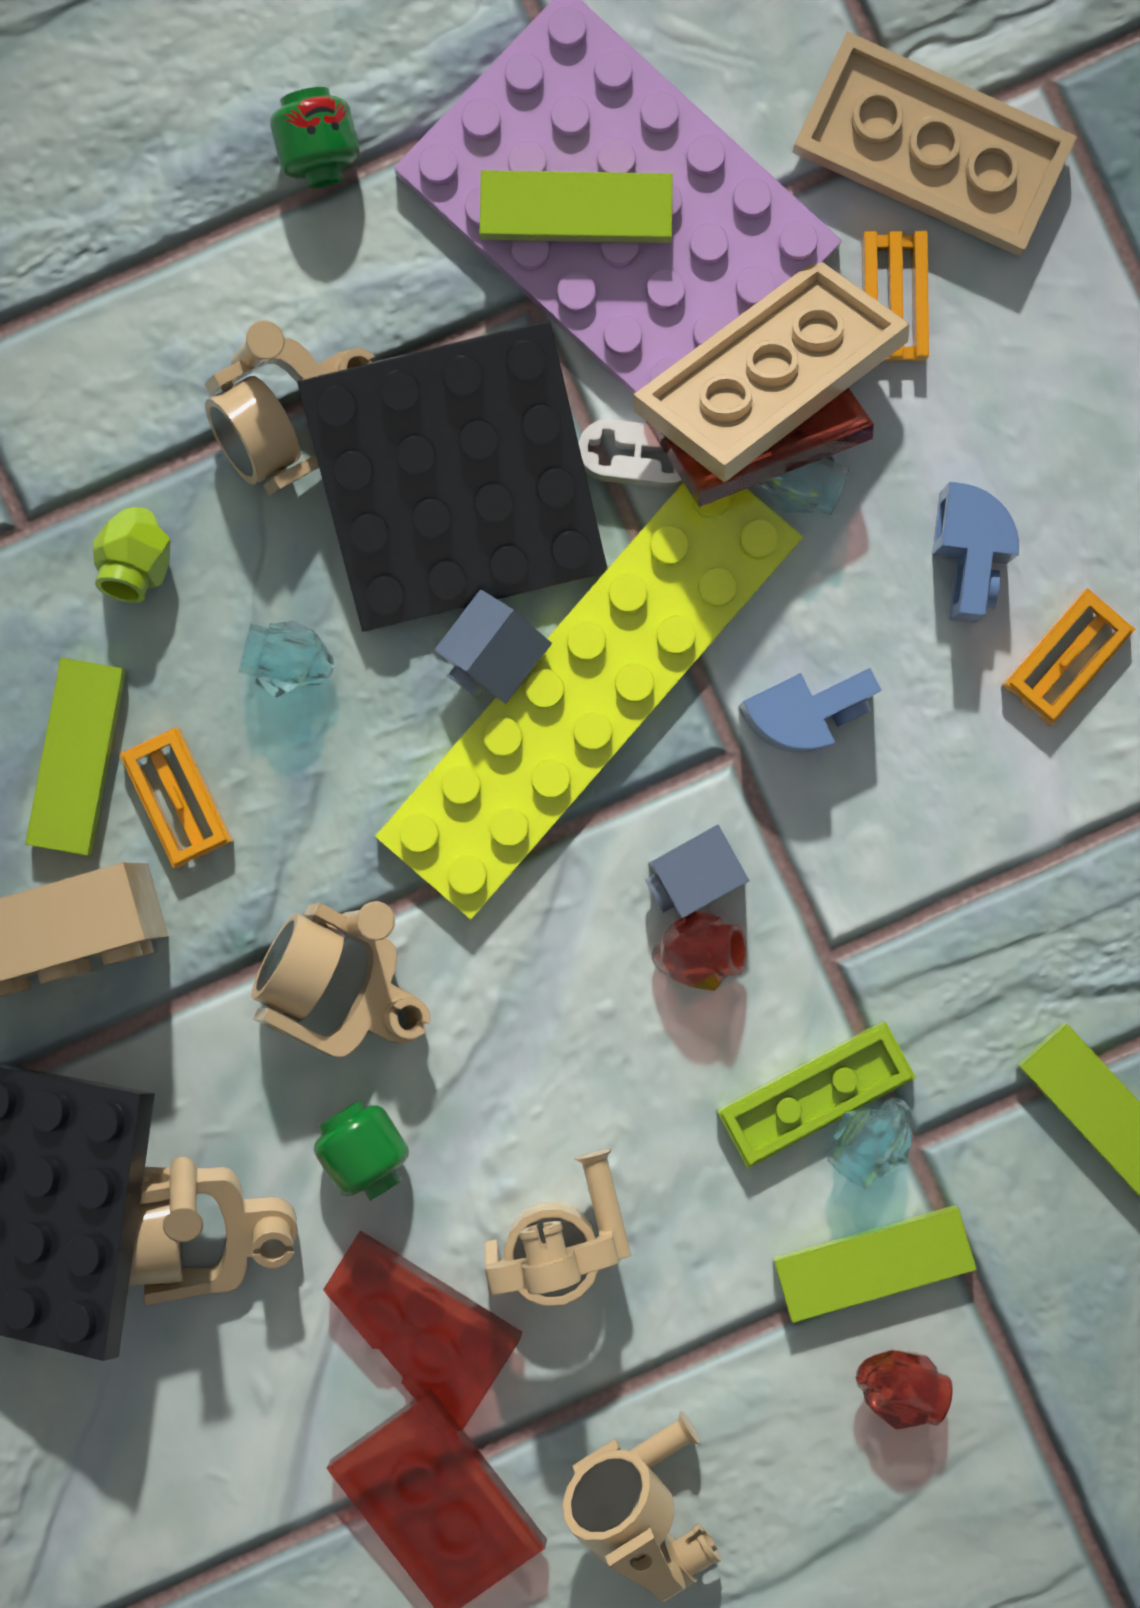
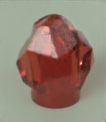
[651,911,747,991]
[855,1350,953,1430]

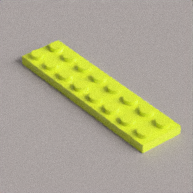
[375,464,803,920]

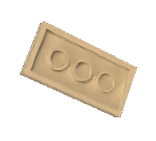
[792,31,1077,257]
[633,262,910,483]

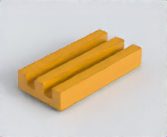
[862,231,929,361]
[1001,588,1136,726]
[119,727,234,869]

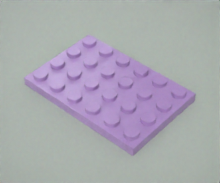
[394,0,842,394]

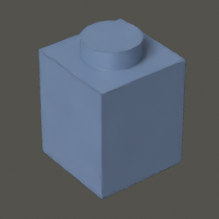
[434,589,552,704]
[645,824,750,918]

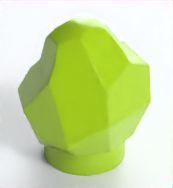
[92,507,171,603]

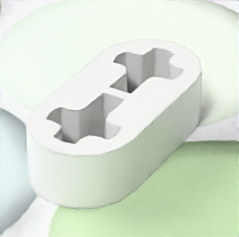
[579,419,697,488]

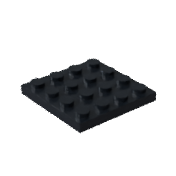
[297,319,608,632]
[0,1064,155,1361]

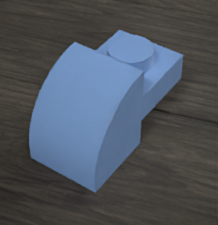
[932,482,1019,623]
[738,668,882,752]

